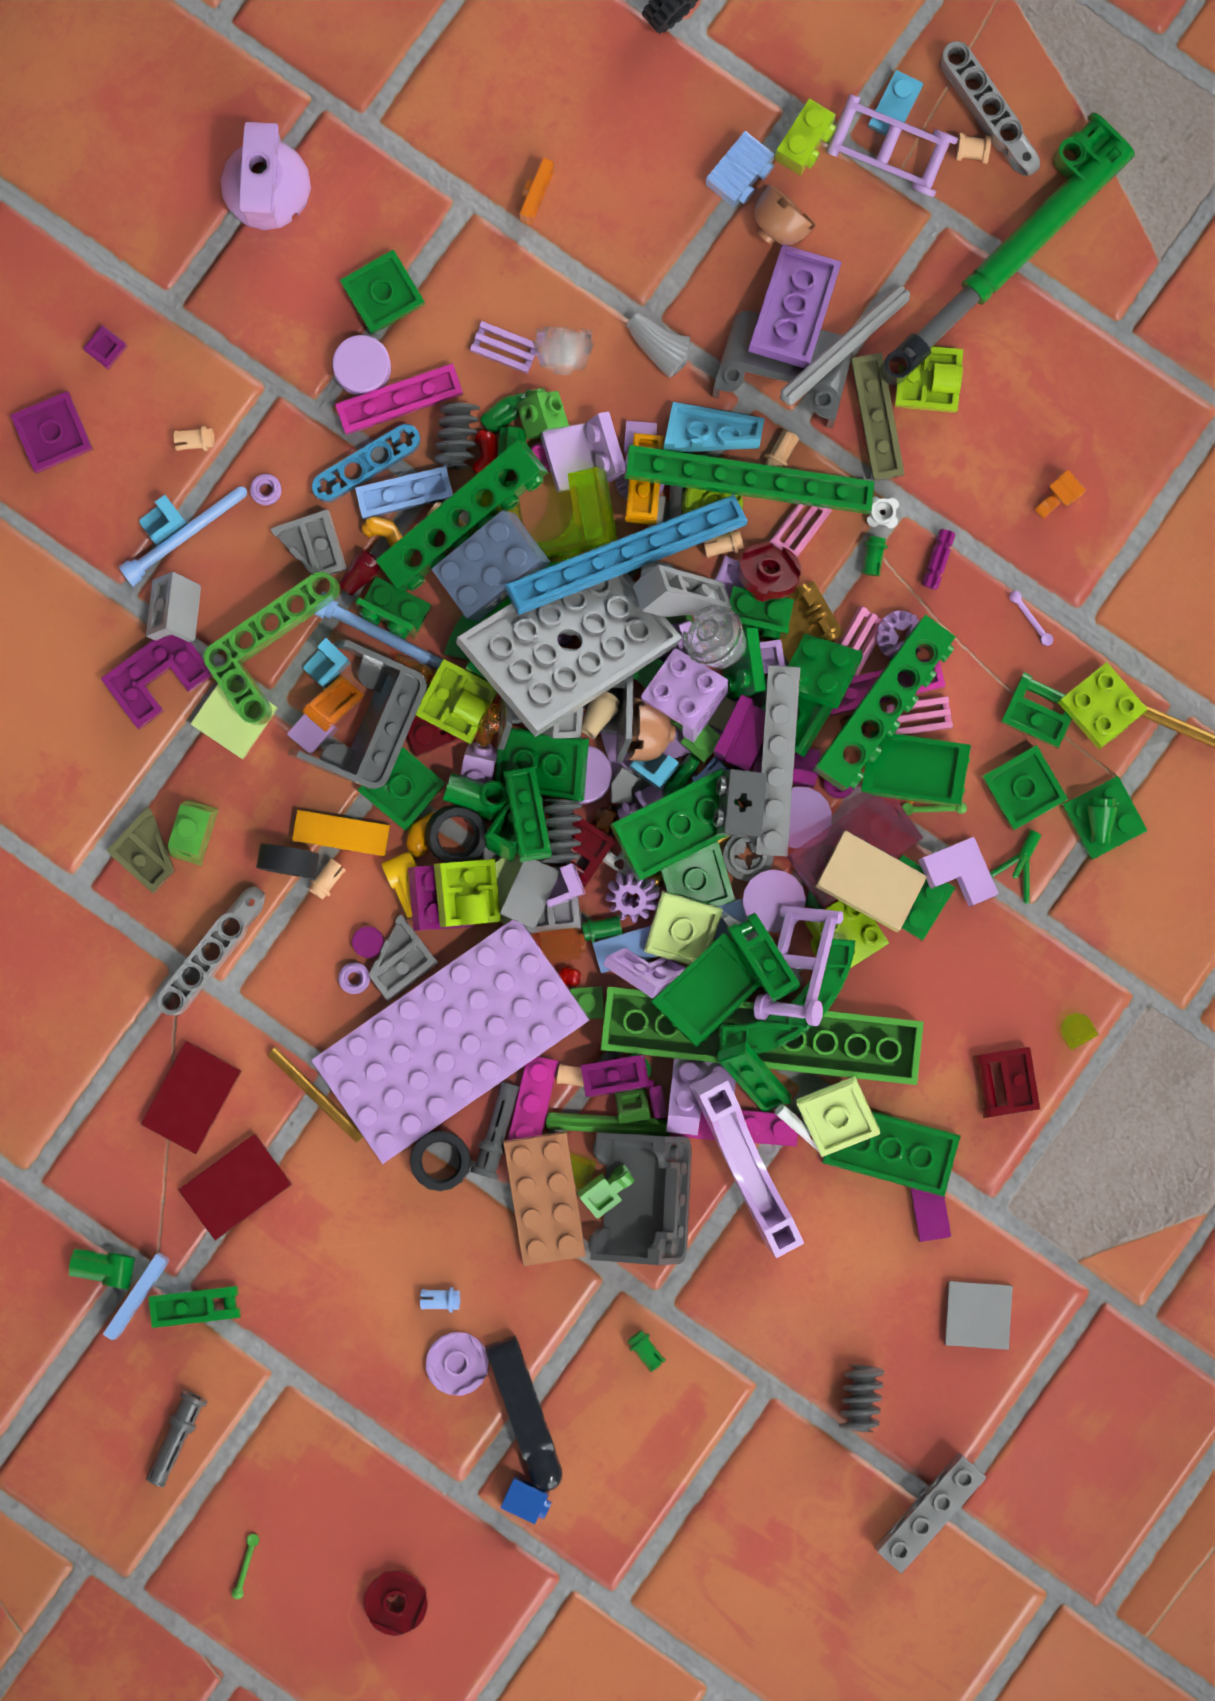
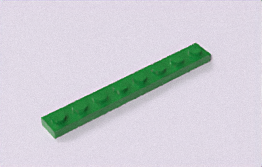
[624,445,874,515]

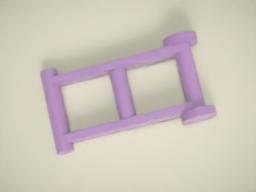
[826,93,958,197]
[754,906,843,1026]

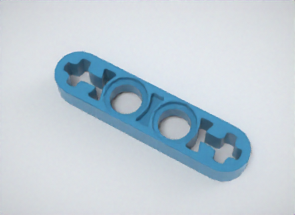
[312,424,421,503]

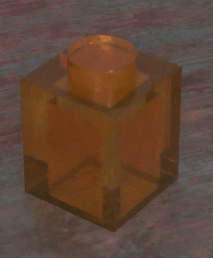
[539,927,586,963]

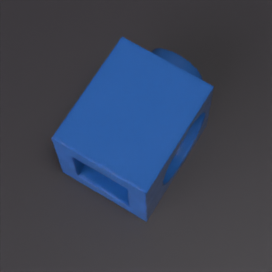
[500,1476,552,1524]

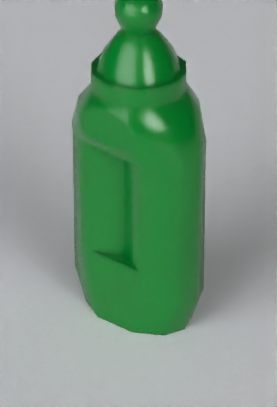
[480,389,531,434]
[663,753,700,797]

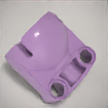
[220,122,311,230]

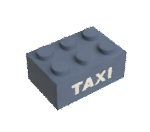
[431,510,551,621]

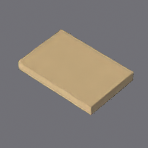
[815,831,927,932]

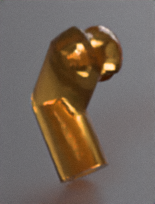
[394,653,433,685]
[476,703,500,746]

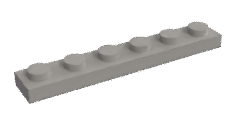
[756,665,800,857]

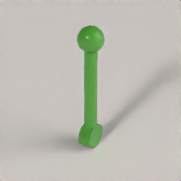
[901,802,967,816]
[231,1534,260,1599]

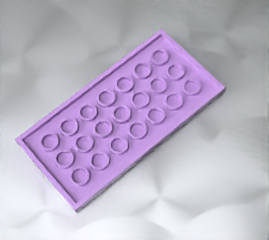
[311,920,590,1164]

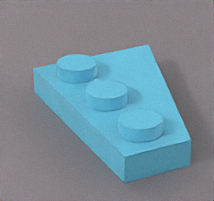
[663,402,765,452]

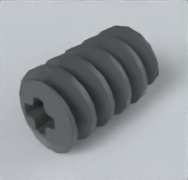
[434,402,480,471]
[540,799,582,865]
[839,1364,884,1432]

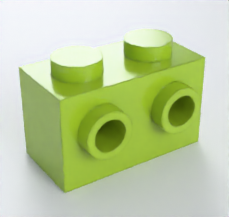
[775,98,837,176]

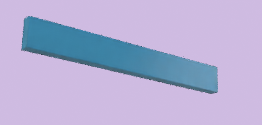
[505,495,748,615]

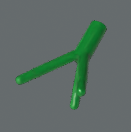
[990,830,1041,904]

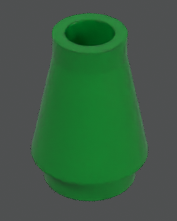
[1087,797,1118,843]

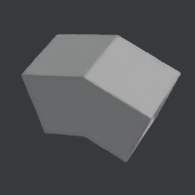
[610,764,639,803]

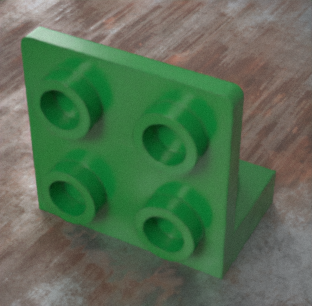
[355,576,432,640]

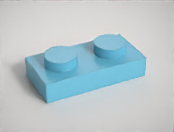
[868,70,924,136]

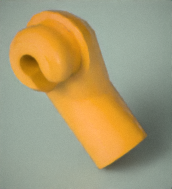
[362,516,402,547]
[406,811,434,857]

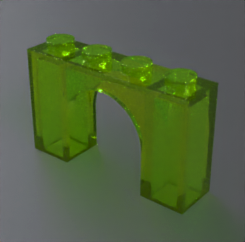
[482,467,617,561]

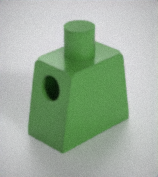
[168,800,219,866]

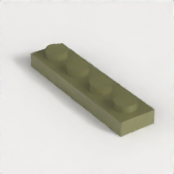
[851,353,905,481]

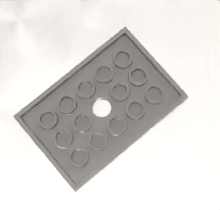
[456,573,682,737]

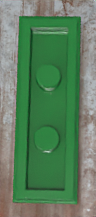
[504,766,552,862]
[718,1042,791,1112]

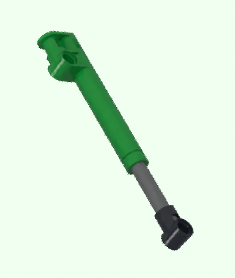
[880,112,1135,385]

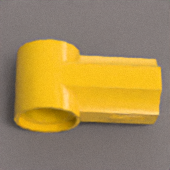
[381,851,417,918]

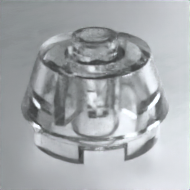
[533,326,595,375]
[683,605,746,669]

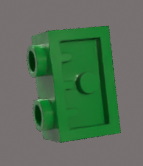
[725,586,794,640]

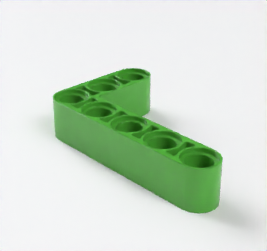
[204,572,340,725]

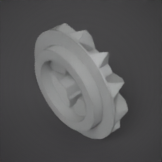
[723,836,773,881]

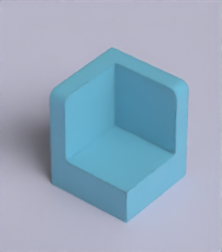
[139,495,187,546]
[303,638,351,689]
[630,754,679,791]

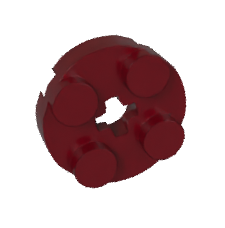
[737,542,801,602]
[364,1570,428,1636]

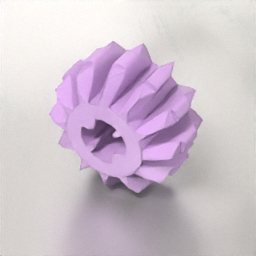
[606,868,660,923]

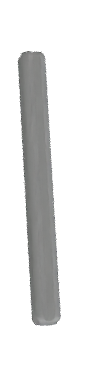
[780,286,910,405]

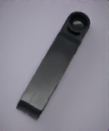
[485,1335,563,1491]

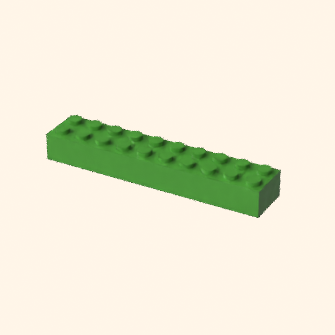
[601,987,924,1085]

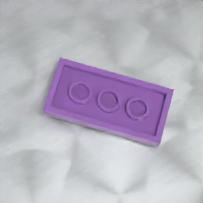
[748,245,842,369]

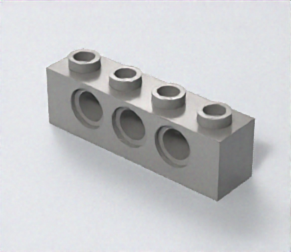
[875,1452,986,1574]

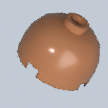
[754,184,816,245]
[625,698,675,761]

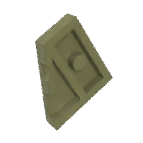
[107,807,175,894]

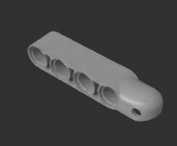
[940,41,1040,177]
[157,886,265,1016]

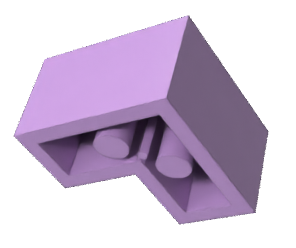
[666,1058,736,1135]

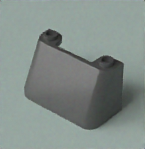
[588,1133,692,1265]

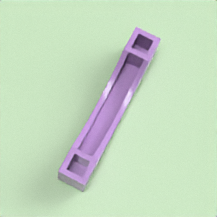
[690,1071,804,1258]

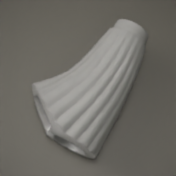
[626,313,690,378]

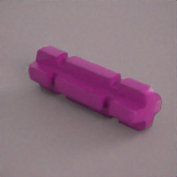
[922,529,955,590]

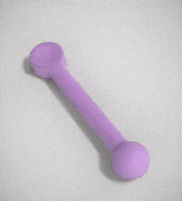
[1009,591,1053,646]

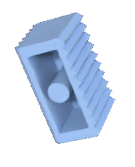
[706,131,775,207]

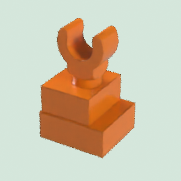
[1035,470,1087,519]

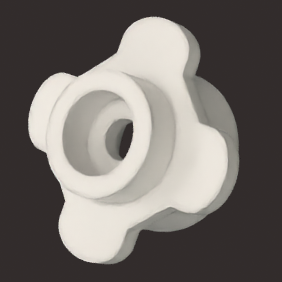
[867,496,899,529]

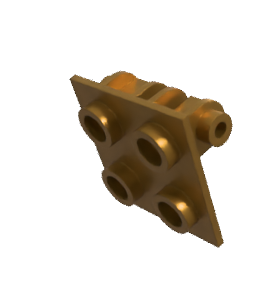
[780,581,844,663]

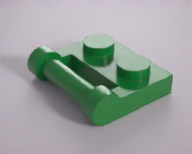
[1001,672,1072,749]

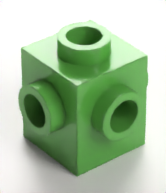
[516,388,569,439]

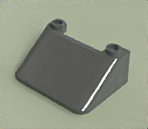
[712,311,853,428]

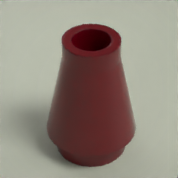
[339,549,380,596]

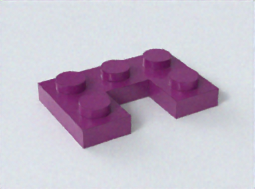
[101,634,213,730]

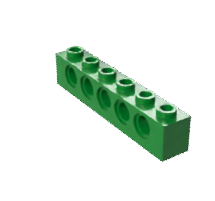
[375,440,548,591]
[812,614,956,792]

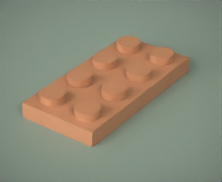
[504,1131,586,1266]

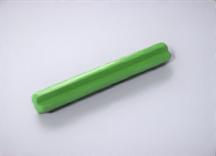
[546,1112,671,1136]

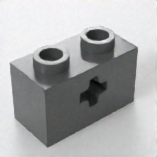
[713,769,767,839]

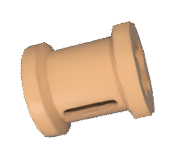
[956,132,991,164]

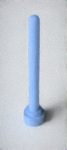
[118,486,247,587]
[314,591,443,670]

